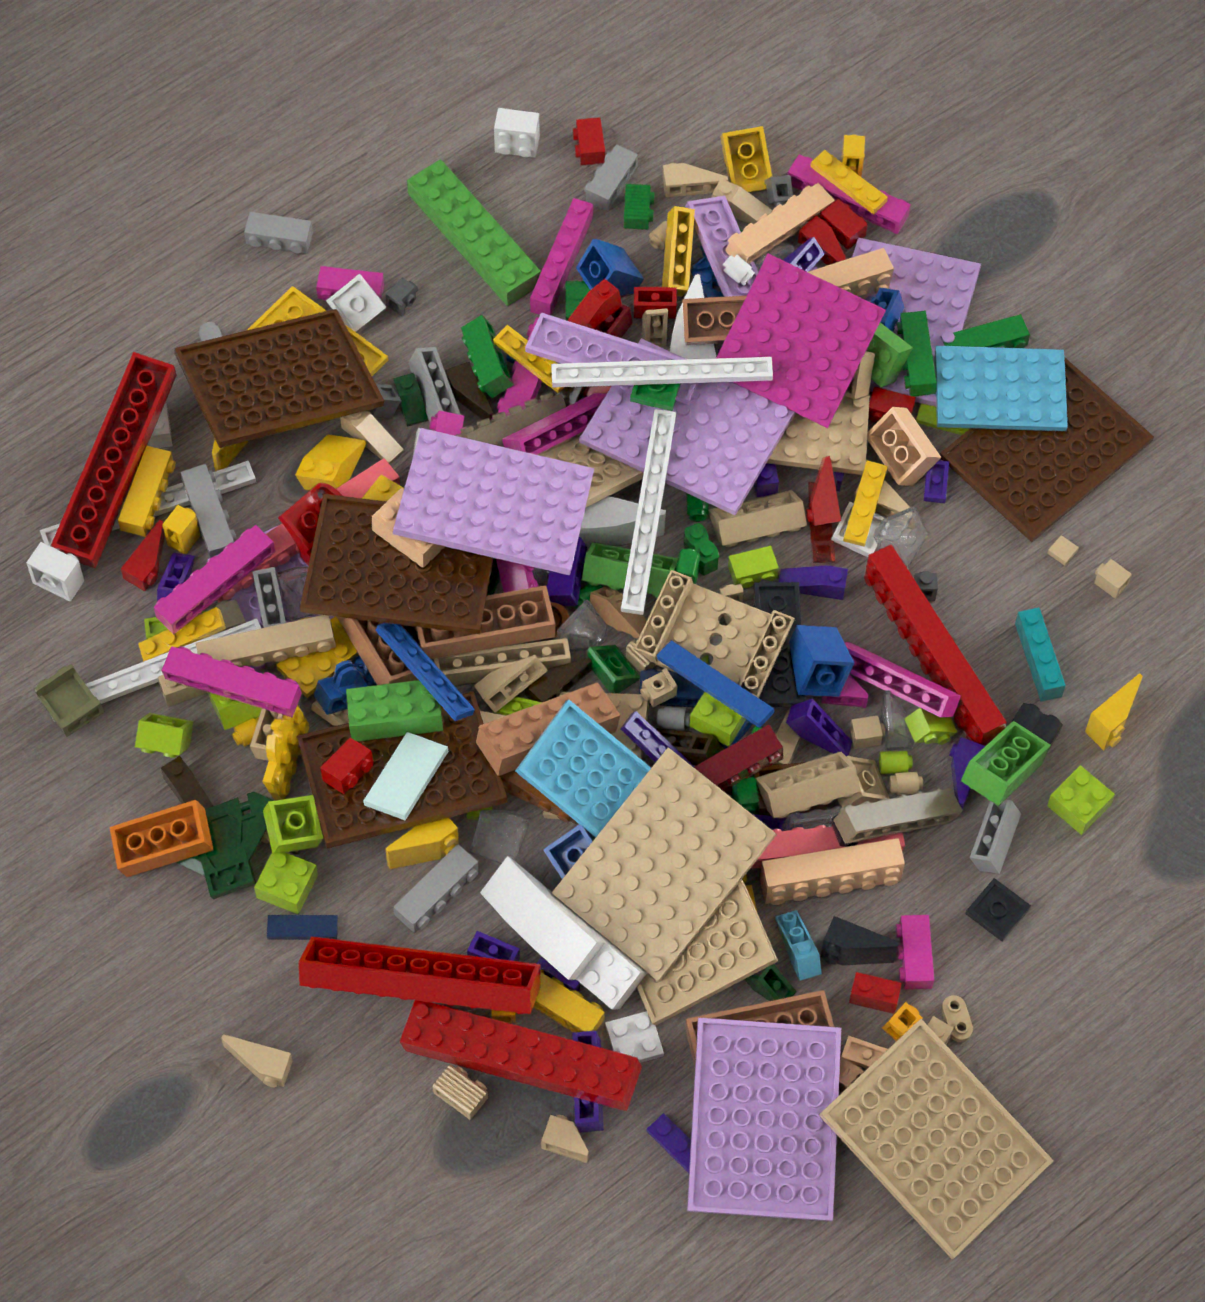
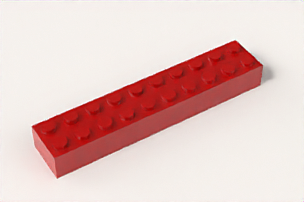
[51,352,177,569]
[864,544,1007,746]
[299,936,541,1014]
[399,1000,642,1111]

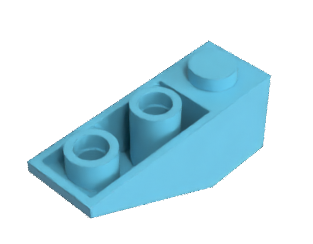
[775,910,822,981]

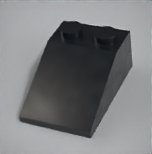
[820,916,900,966]

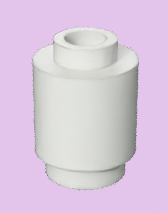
[723,255,755,285]

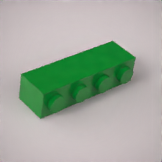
[896,311,937,397]
[941,314,1030,348]
[461,315,514,398]

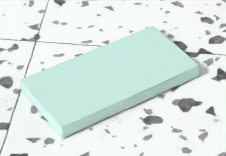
[364,732,448,820]

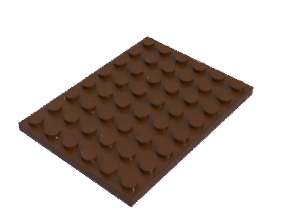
[174,309,384,448]
[940,357,1154,542]
[300,494,493,634]
[297,691,508,849]

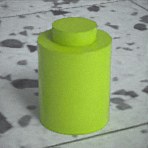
[879,751,913,774]

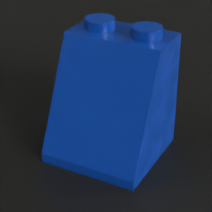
[576,239,644,296]
[789,625,854,697]

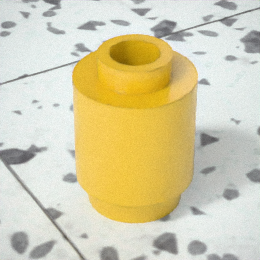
[232,717,259,747]

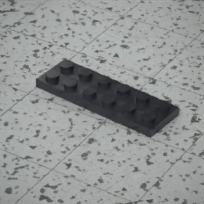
[754,582,805,707]

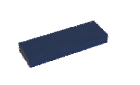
[267,915,338,940]

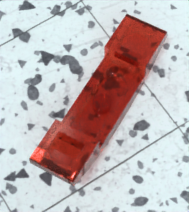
[808,482,835,563]

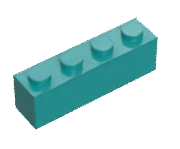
[1015,607,1066,702]

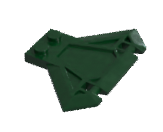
[175,791,274,900]

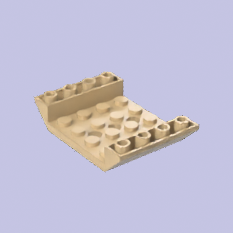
[634,570,795,698]

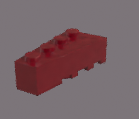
[694,724,784,790]

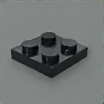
[965,878,1031,942]

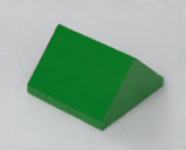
[587,645,640,694]

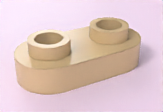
[942,995,973,1042]

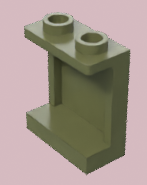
[34,664,105,737]

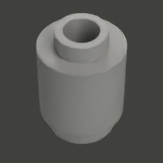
[199,322,222,341]
[657,707,690,731]

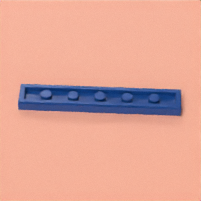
[376,623,475,721]
[656,640,775,728]

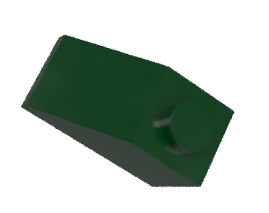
[393,373,428,427]
[744,964,797,1001]

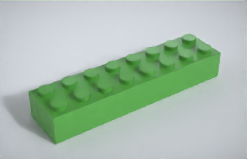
[407,159,541,307]

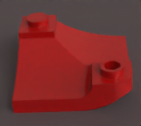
[278,483,343,566]

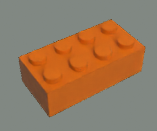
[109,800,213,877]

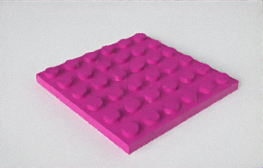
[716,253,886,429]

